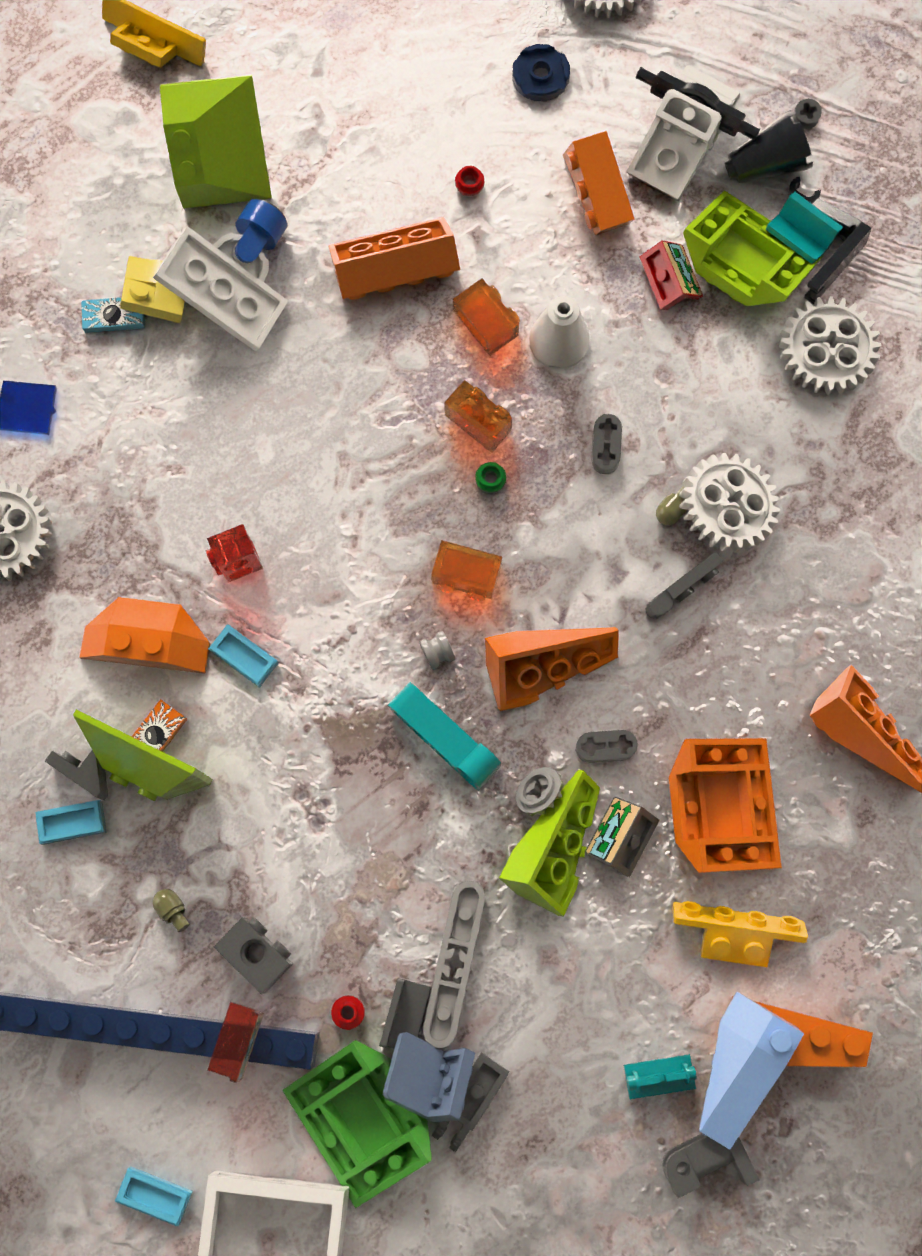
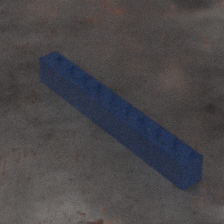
[0,992,319,1070]

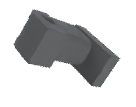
[662,1133,760,1198]

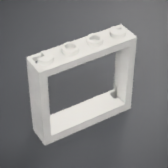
[198,1171,349,1256]

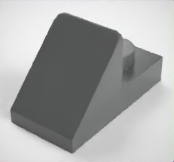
[45,750,108,801]

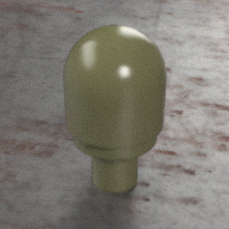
[656,486,686,526]
[153,889,190,932]

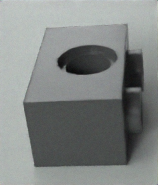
[214,917,293,994]

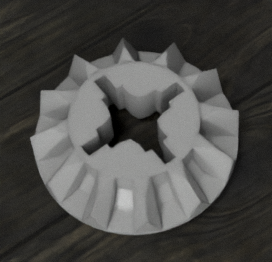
[516,767,564,817]

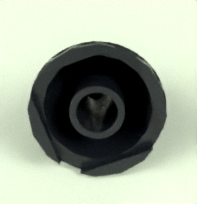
[725,110,813,183]

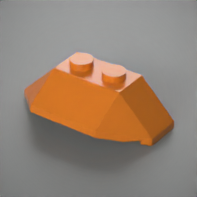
[79,597,210,674]

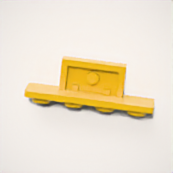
[102,0,206,68]
[672,901,808,968]

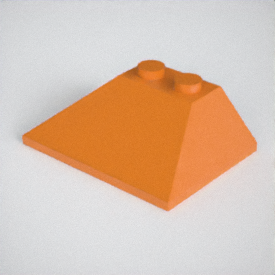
[669,738,782,873]

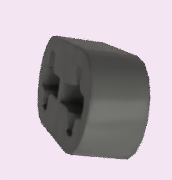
[591,414,622,474]
[575,730,638,763]

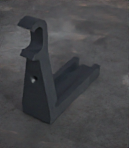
[788,176,872,305]

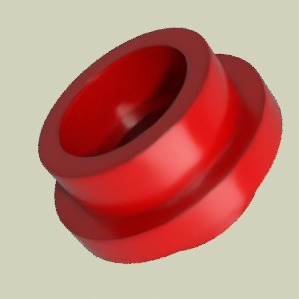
[455,166,485,196]
[331,995,365,1030]

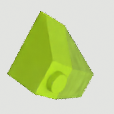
[499,769,600,917]

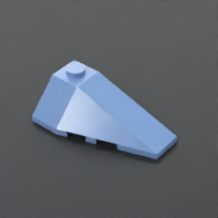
[699,992,804,1150]

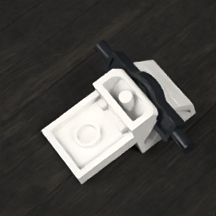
[626,65,760,201]

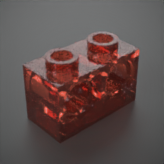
[205,524,264,582]

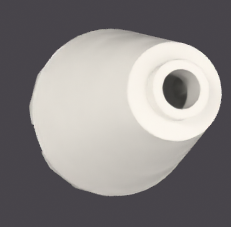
[529,296,590,369]

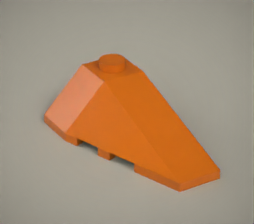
[810,665,922,793]

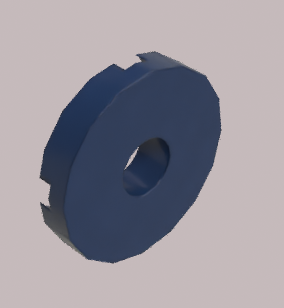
[512,44,570,102]

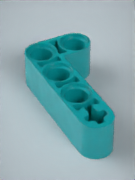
[387,682,501,791]

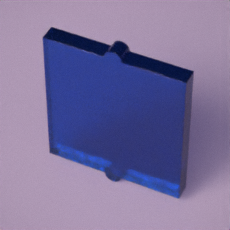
[0,380,57,435]

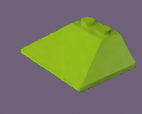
[160,74,272,209]
[683,190,823,306]
[73,709,213,801]

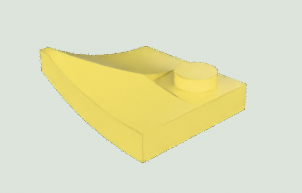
[119,256,185,323]

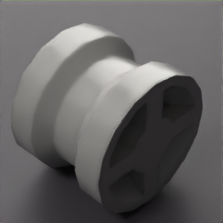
[419,631,456,670]

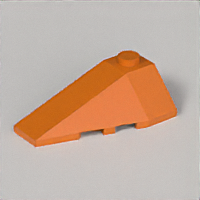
[485,627,619,711]

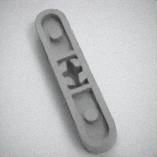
[423,881,485,1048]

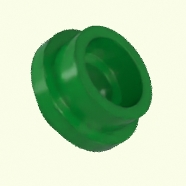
[475,462,506,493]

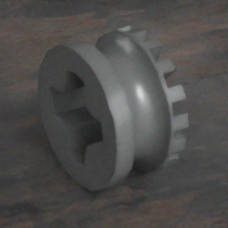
[793,99,822,129]

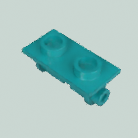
[624,1054,697,1100]

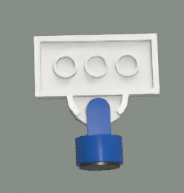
[153,199,288,351]

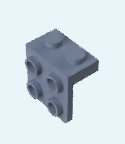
[383,1032,475,1123]

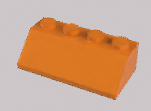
[328,217,461,300]

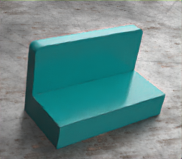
[766,192,843,264]

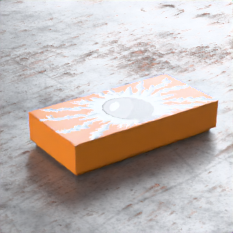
[131,699,188,752]

